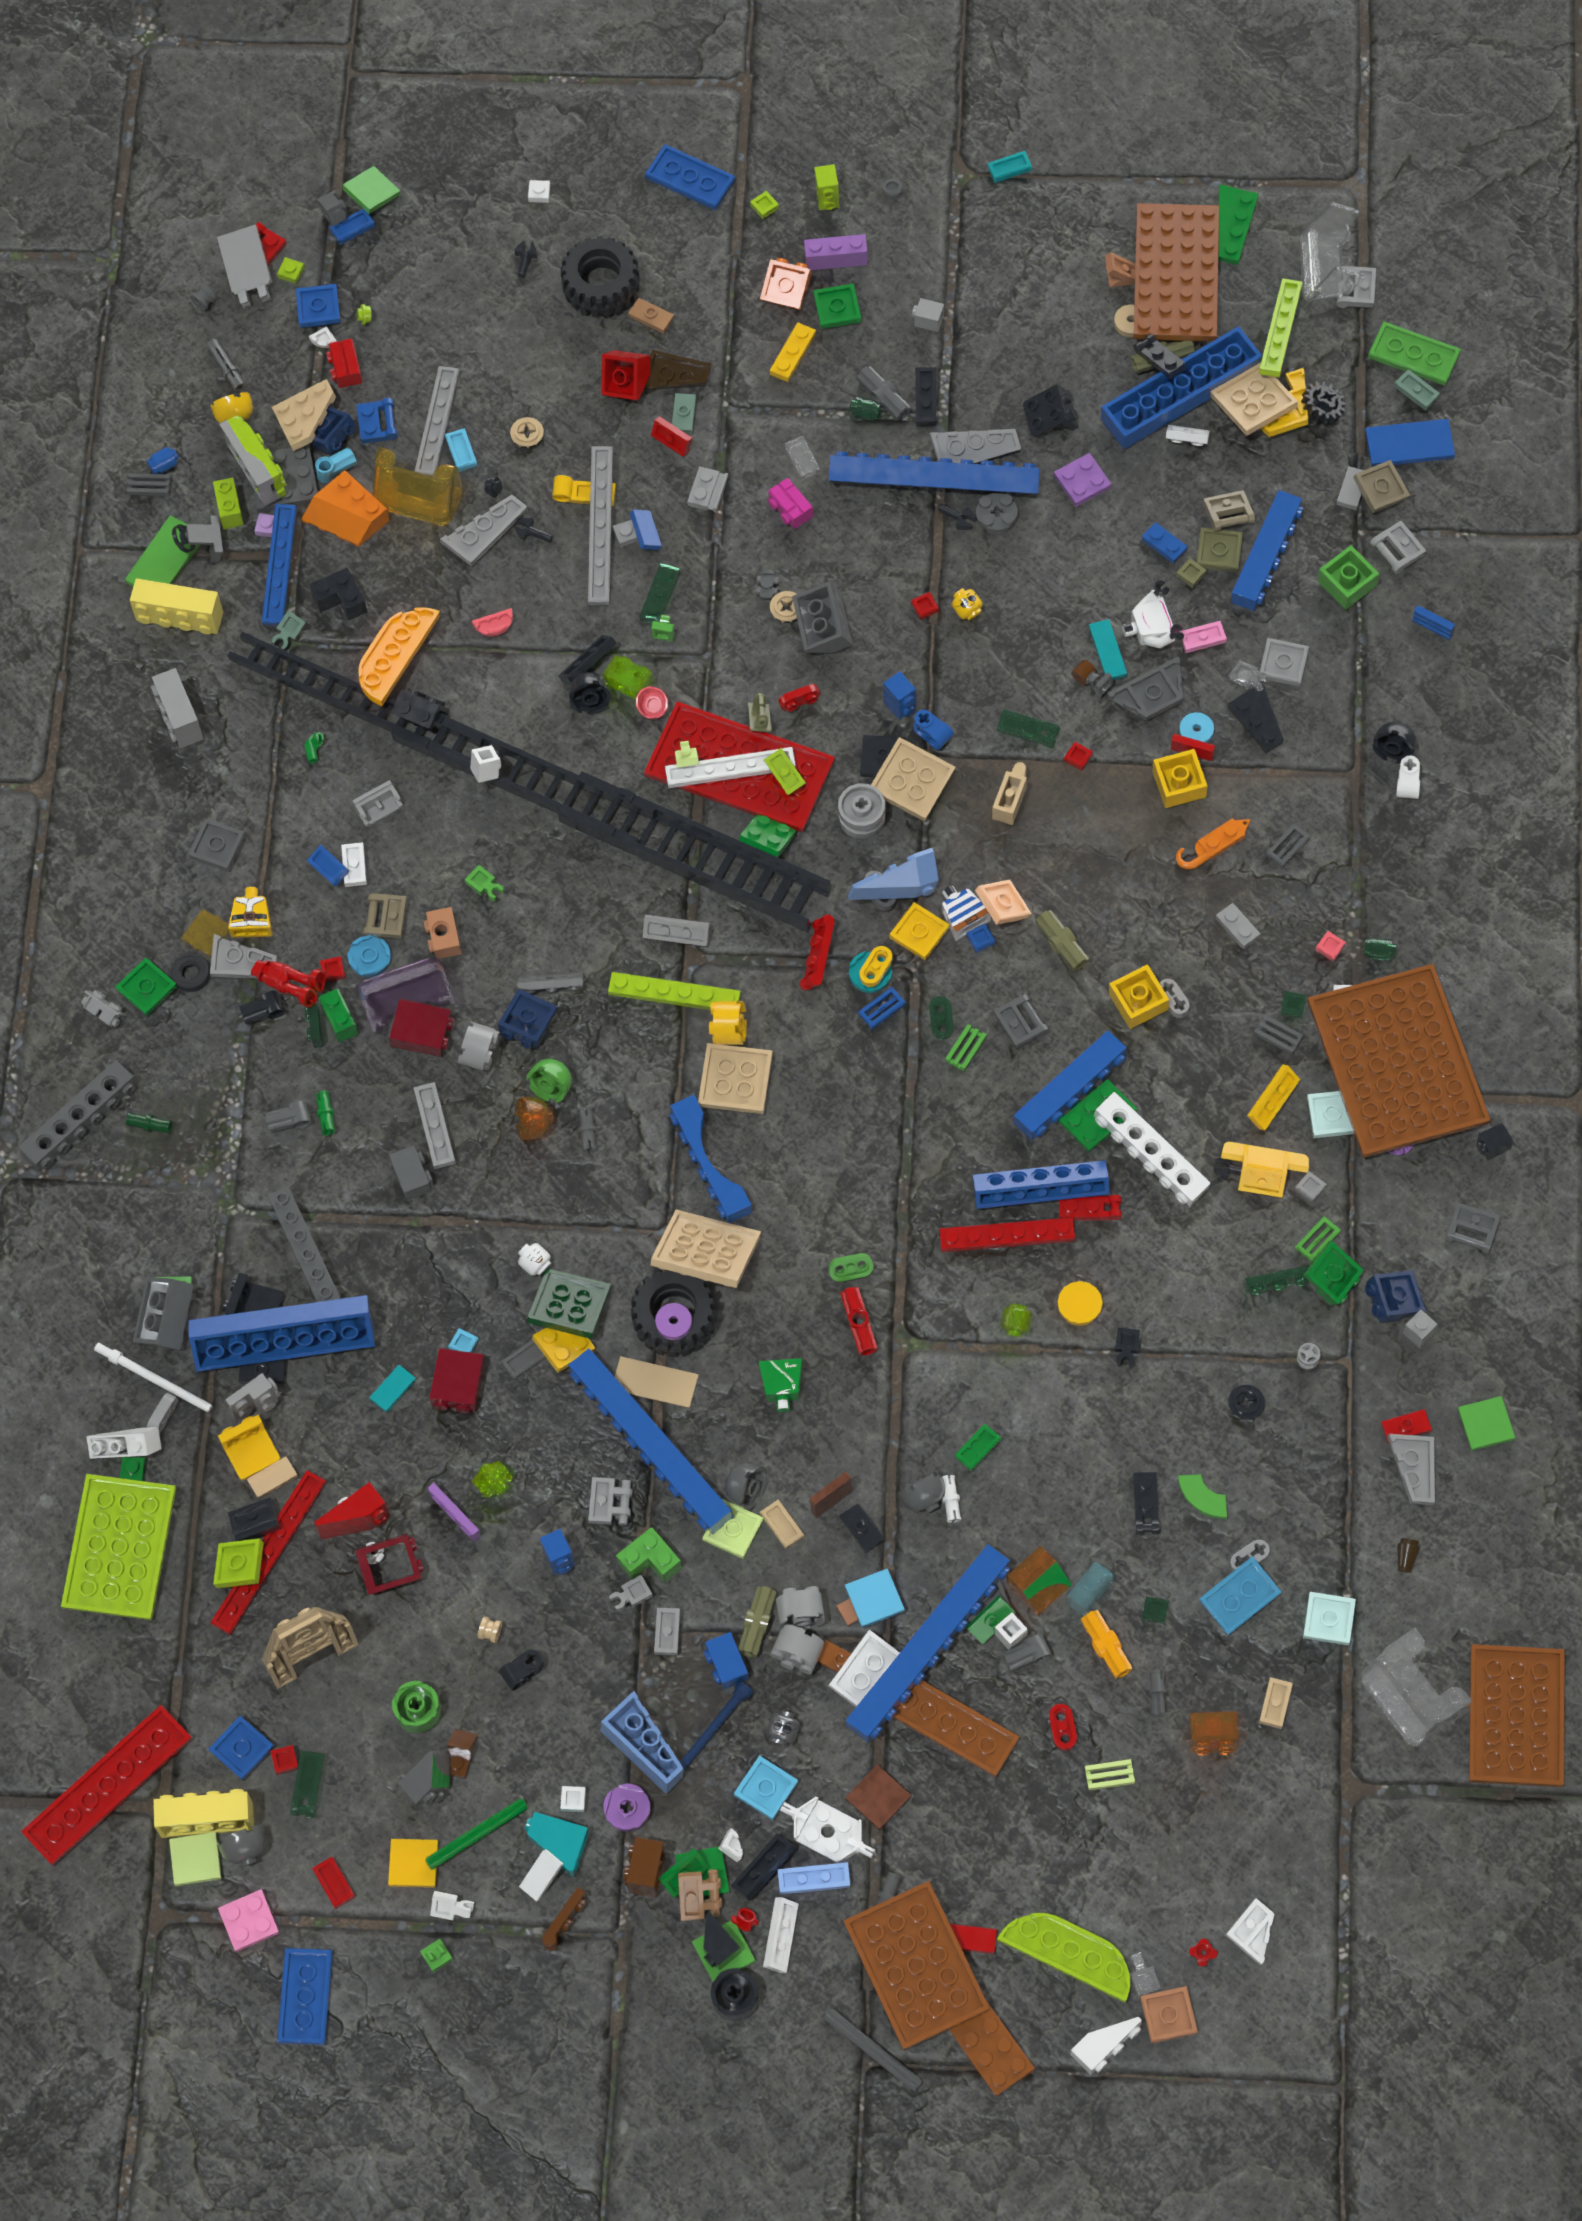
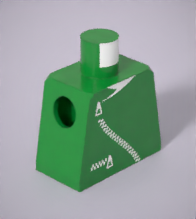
[759,1358,802,1413]

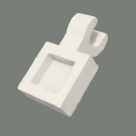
[430,1891,474,1920]

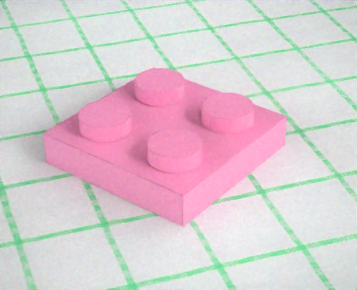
[218,1889,280,1952]

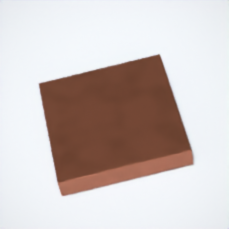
[810,1472,852,1518]
[845,1765,911,1831]

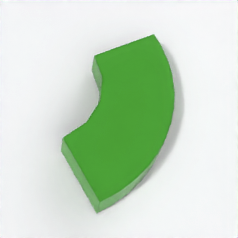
[1178,1474,1227,1519]

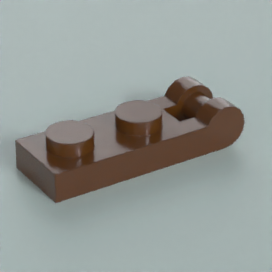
[542,1887,587,1951]

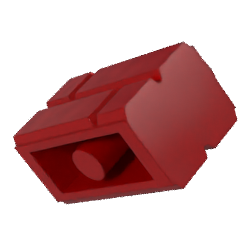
[326,338,362,388]

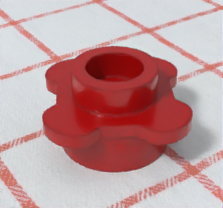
[731,1908,758,1932]
[1189,1939,1217,1967]

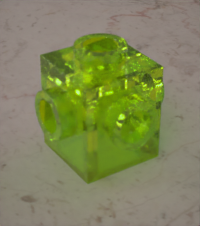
[471,1461,513,1498]

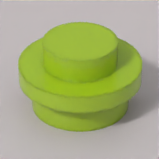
[357,304,371,325]

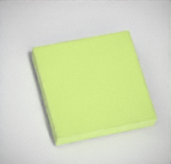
[702,1499,764,1559]
[169,1832,222,1886]

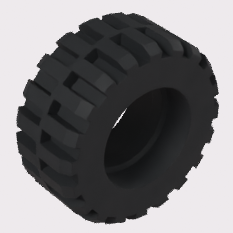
[561,236,640,317]
[631,1270,717,1357]

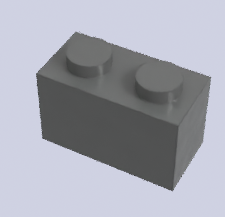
[389,1145,433,1201]

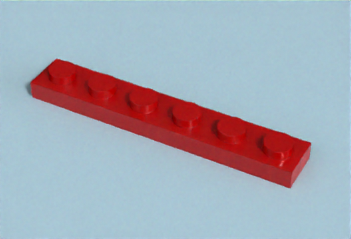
[939,1217,1075,1252]

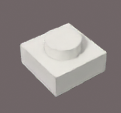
[528,180,550,203]
[561,1786,586,1812]

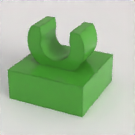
[651,615,675,642]
[420,1939,453,1973]

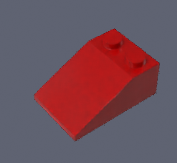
[314,1482,390,1539]

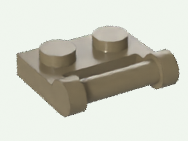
[1203,490,1255,531]
[363,894,407,939]

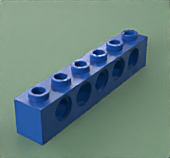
[973,1160,1109,1209]

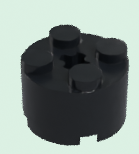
[710,1968,759,2021]

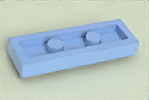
[778,1862,850,1895]

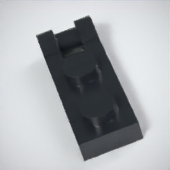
[1133,333,1186,379]
[1133,1472,1159,1535]

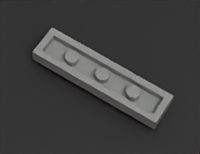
[413,1082,456,1169]

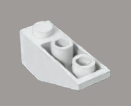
[87,1427,162,1459]
[1071,2017,1142,2075]

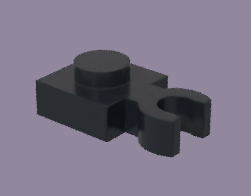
[1115,1327,1140,1368]

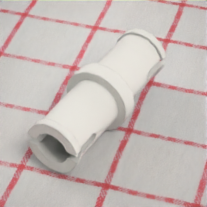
[941,1475,961,1523]

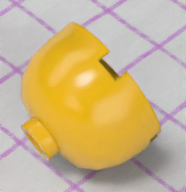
[210,392,253,423]

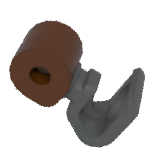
[1071,660,1113,698]

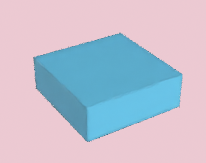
[448,1328,479,1352]

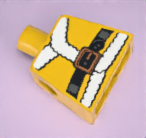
[229,887,272,938]

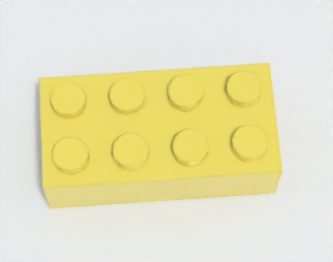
[130,579,223,634]
[154,1789,254,1838]

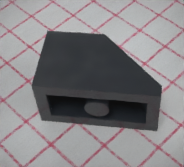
[703,1912,741,1971]

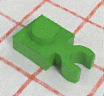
[465,865,504,902]

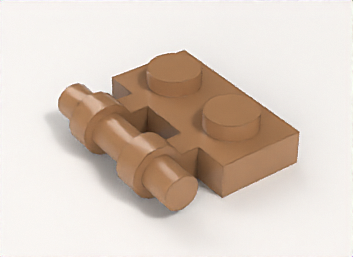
[678,1869,722,1921]

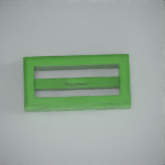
[945,1024,987,1071]
[1295,1216,1341,1264]

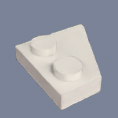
[1226,1898,1274,1965]

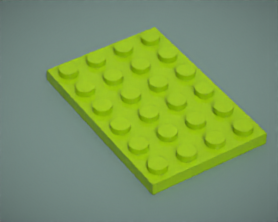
[61,1474,176,1621]

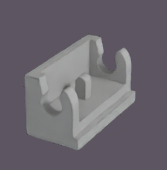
[352,780,403,828]

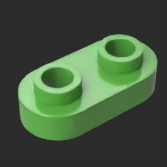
[828,1253,874,1282]

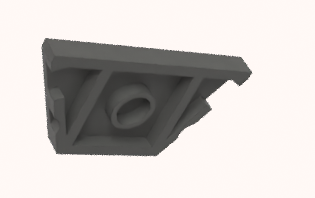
[1107,657,1183,721]

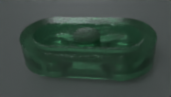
[929,996,953,1040]

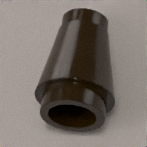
[1397,1538,1420,1573]

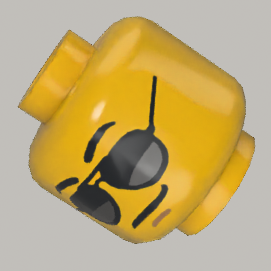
[951,588,983,621]

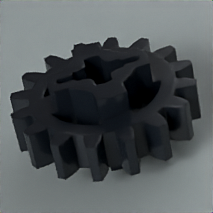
[1301,381,1346,424]

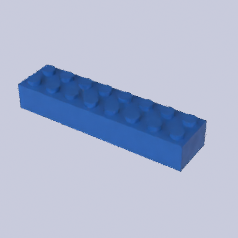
[1101,326,1263,449]
[189,1295,375,1371]

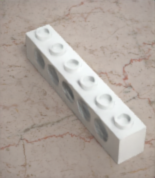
[1094,1092,1211,1207]

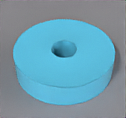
[1179,713,1214,743]

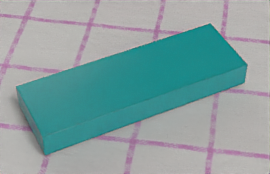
[1089,619,1127,682]

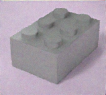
[151,668,203,748]

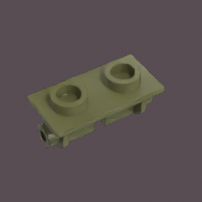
[748,693,771,732]

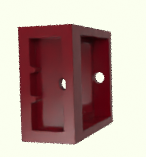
[355,1533,424,1595]

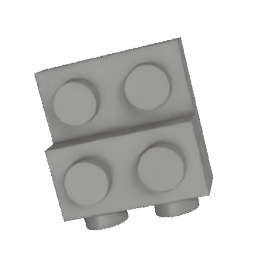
[225,1374,281,1421]

